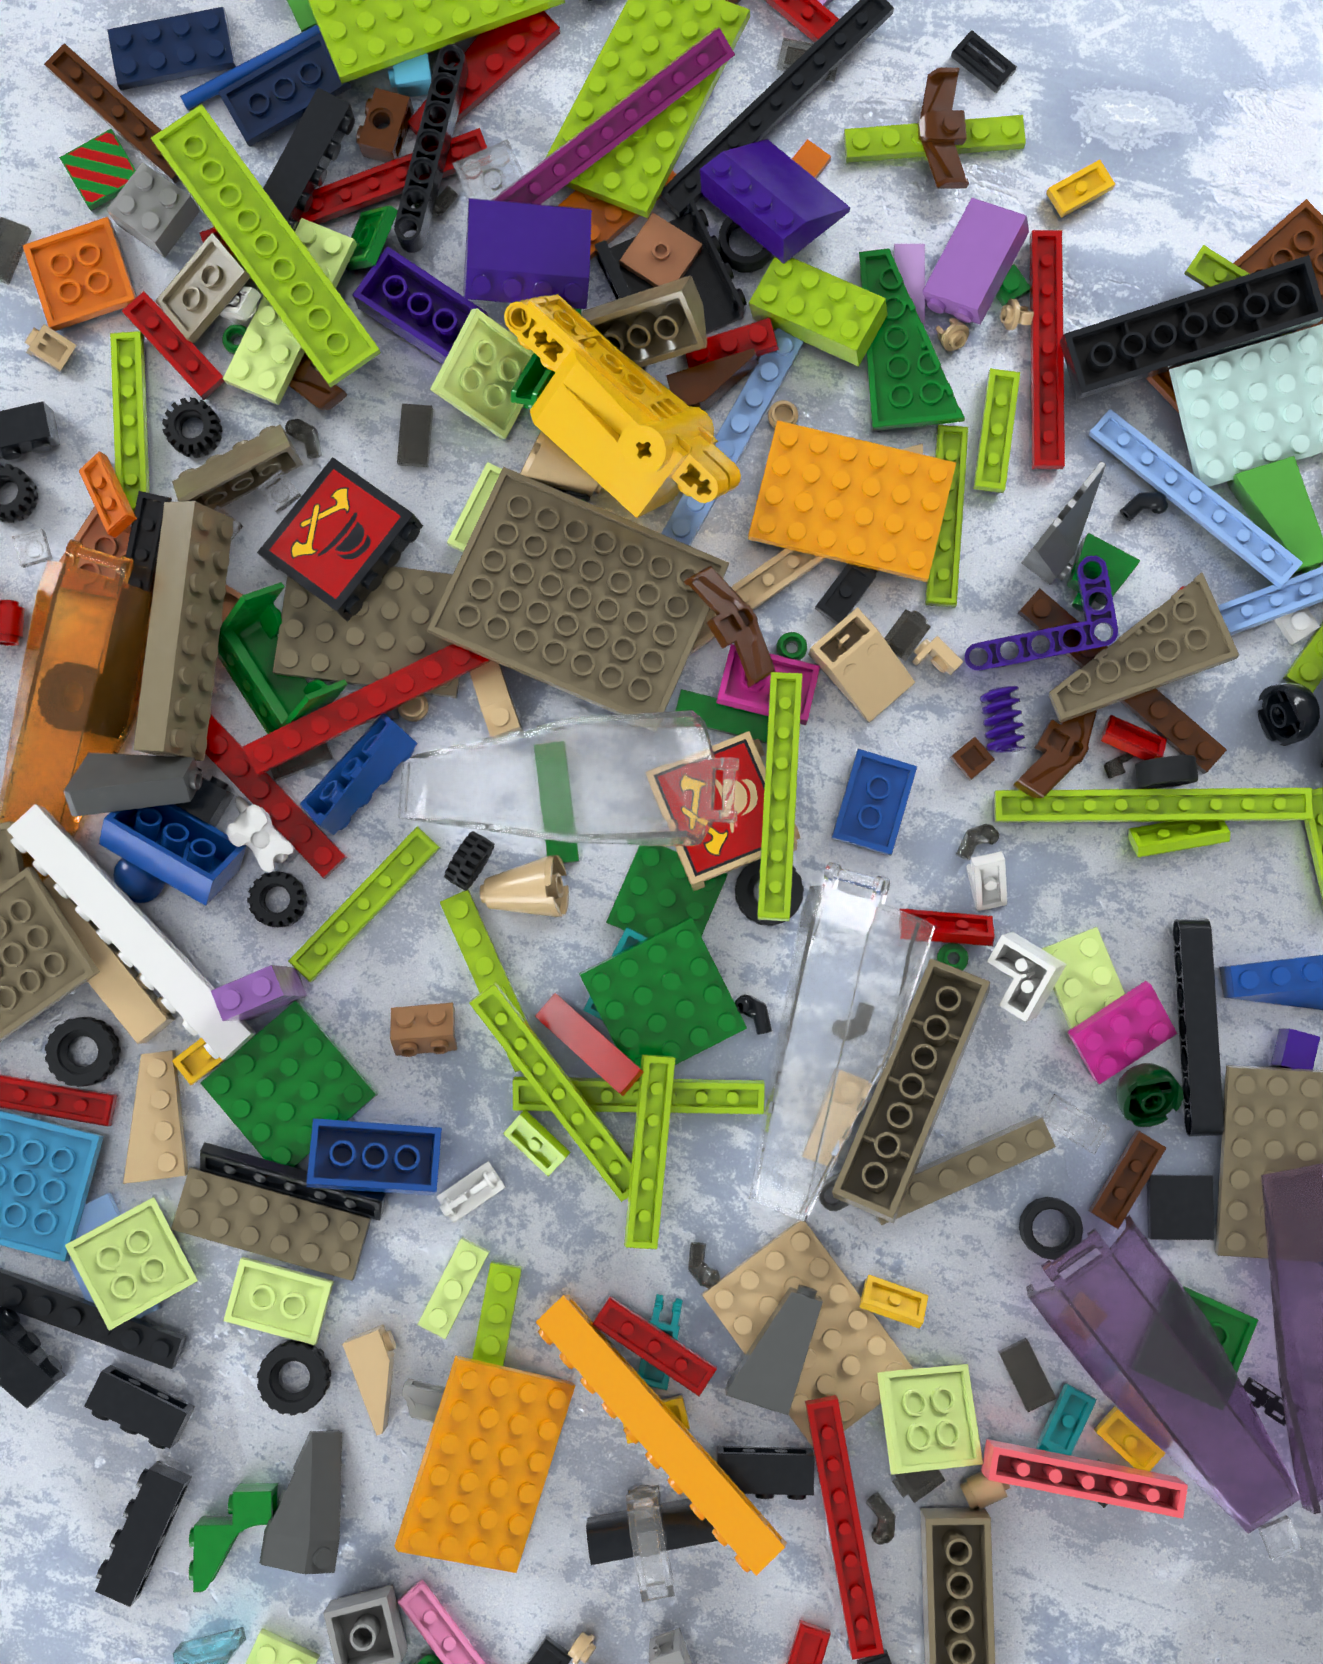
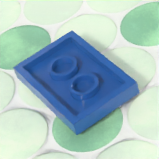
[831,749,918,856]

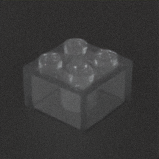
[452,139,524,203]

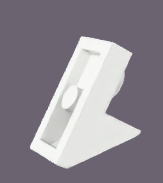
[219,286,262,328]
[966,851,1007,912]

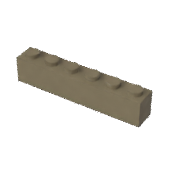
[875,1115,1056,1225]

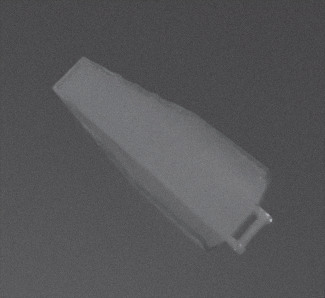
[398,710,739,846]
[749,862,935,1222]

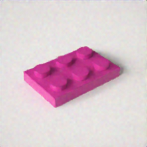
[716,644,820,725]
[1067,981,1177,1085]

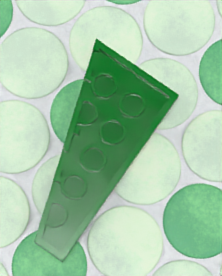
[859,248,965,431]

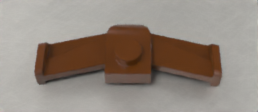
[917,67,969,189]
[289,353,347,410]
[684,566,775,688]
[1013,710,1097,798]

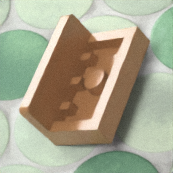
[390,1002,457,1057]

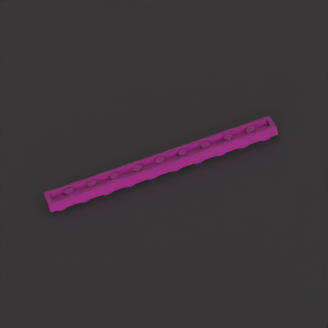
[492,28,735,205]

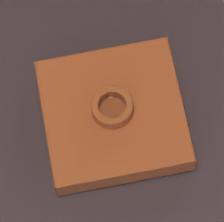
[619,212,703,287]

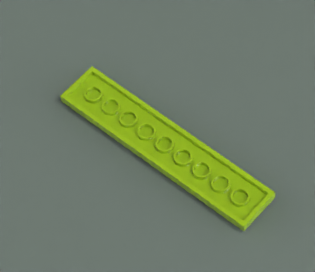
[151,104,381,388]

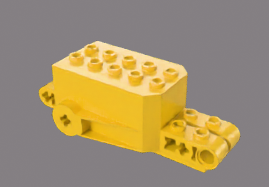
[504,294,741,518]

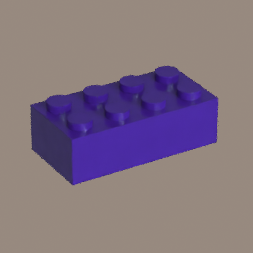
[352,246,488,365]

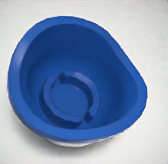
[113,858,165,903]

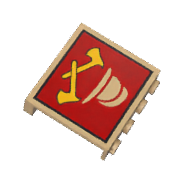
[646,731,800,892]

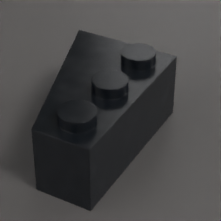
[0,1306,66,1409]

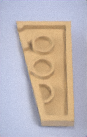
[123,1050,188,1184]

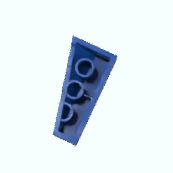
[300,714,418,835]
[1219,954,1323,1010]

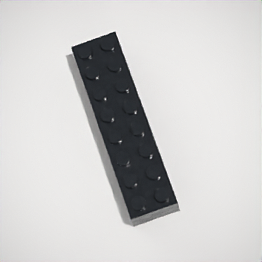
[1060,255,1323,400]

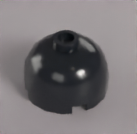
[1258,682,1320,746]

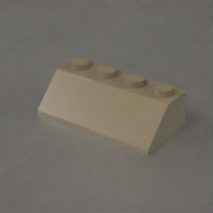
[580,275,707,367]
[172,424,303,511]

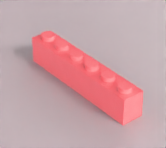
[981,1439,1188,1519]

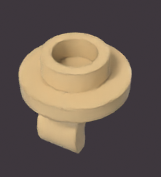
[1000,299,1034,330]
[936,318,969,351]

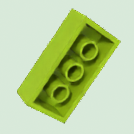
[749,257,887,367]

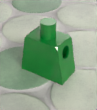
[1067,533,1140,612]

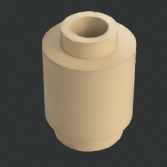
[960,1471,1010,1510]

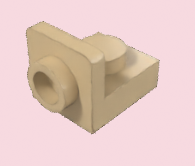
[24,324,77,372]
[912,636,963,675]

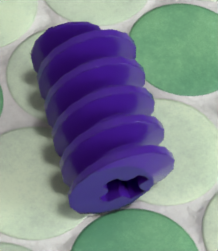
[980,686,1027,753]

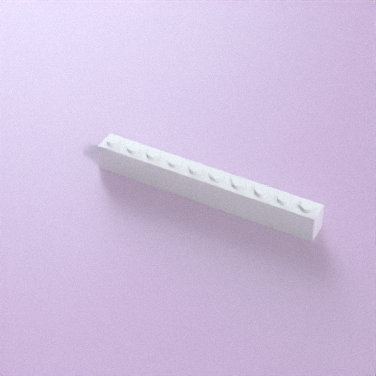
[7,804,256,1060]

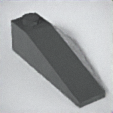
[1021,461,1106,585]
[259,1431,342,1574]

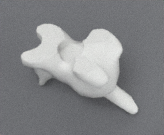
[226,796,294,872]

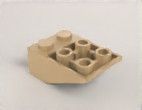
[808,607,915,723]

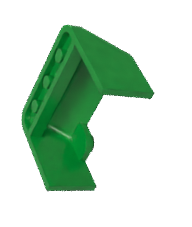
[218,582,348,734]

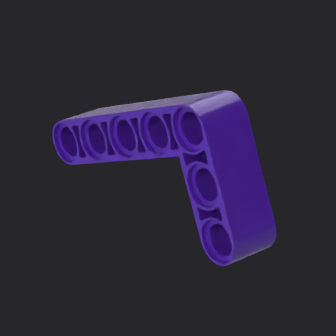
[965,556,1118,670]

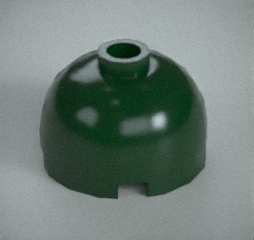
[1116,1063,1184,1127]

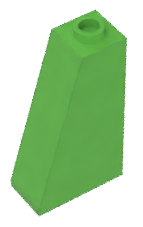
[1227,456,1323,575]

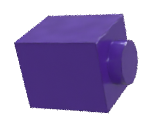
[1271,1028,1320,1070]

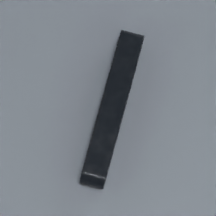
[394,44,468,253]
[1173,918,1224,1137]

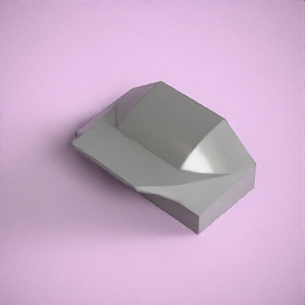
[402,1378,445,1423]

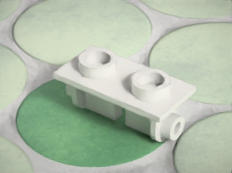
[436,1161,506,1223]

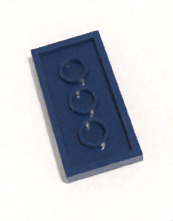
[107,7,236,90]
[218,33,352,147]

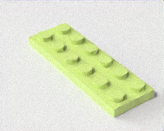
[223,218,357,405]

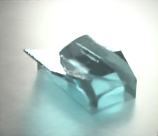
[172,1627,246,1664]

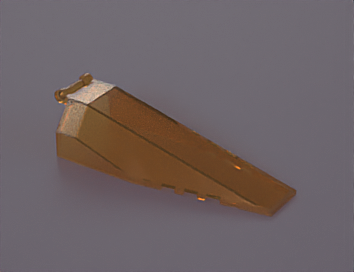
[0,539,153,882]

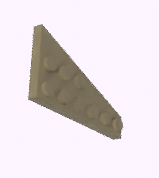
[1049,573,1239,723]

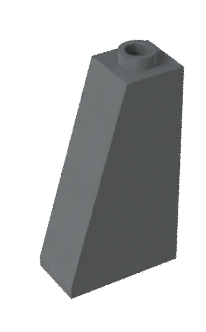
[63,753,202,816]
[725,1285,823,1415]

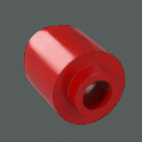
[0,600,25,646]

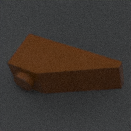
[666,348,759,411]

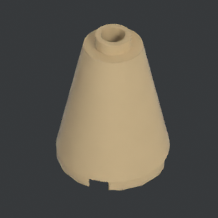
[520,431,603,497]
[480,855,569,917]

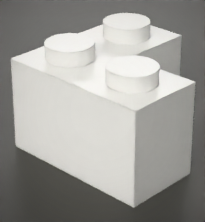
[987,932,1067,1022]

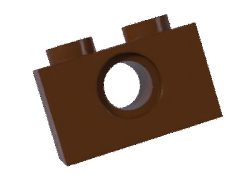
[356,87,414,163]

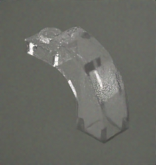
[626,1485,675,1602]

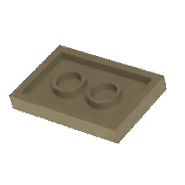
[155,233,250,343]

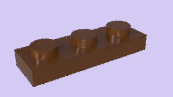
[1089,1130,1166,1229]

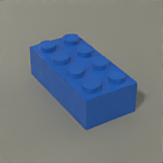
[99,804,246,906]
[306,1118,442,1196]

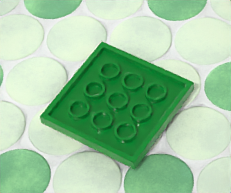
[579,916,747,1079]
[200,1000,378,1167]

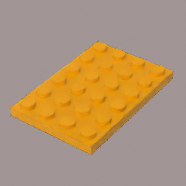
[748,420,956,582]
[394,1355,575,1573]

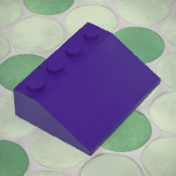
[700,139,850,264]
[463,198,592,309]

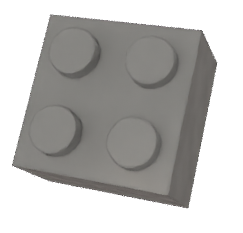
[106,162,200,258]
[323,1584,408,1664]

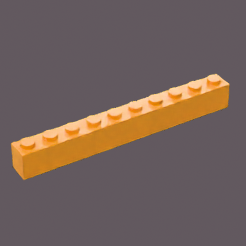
[536,1295,787,1576]

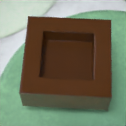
[950,737,995,781]

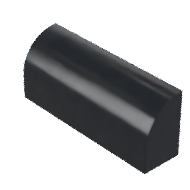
[586,1498,718,1565]

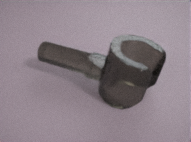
[1104,753,1134,779]

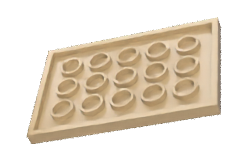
[702,1217,914,1447]

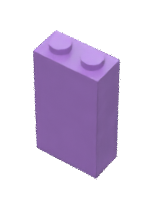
[923,198,1029,325]
[211,965,307,1021]

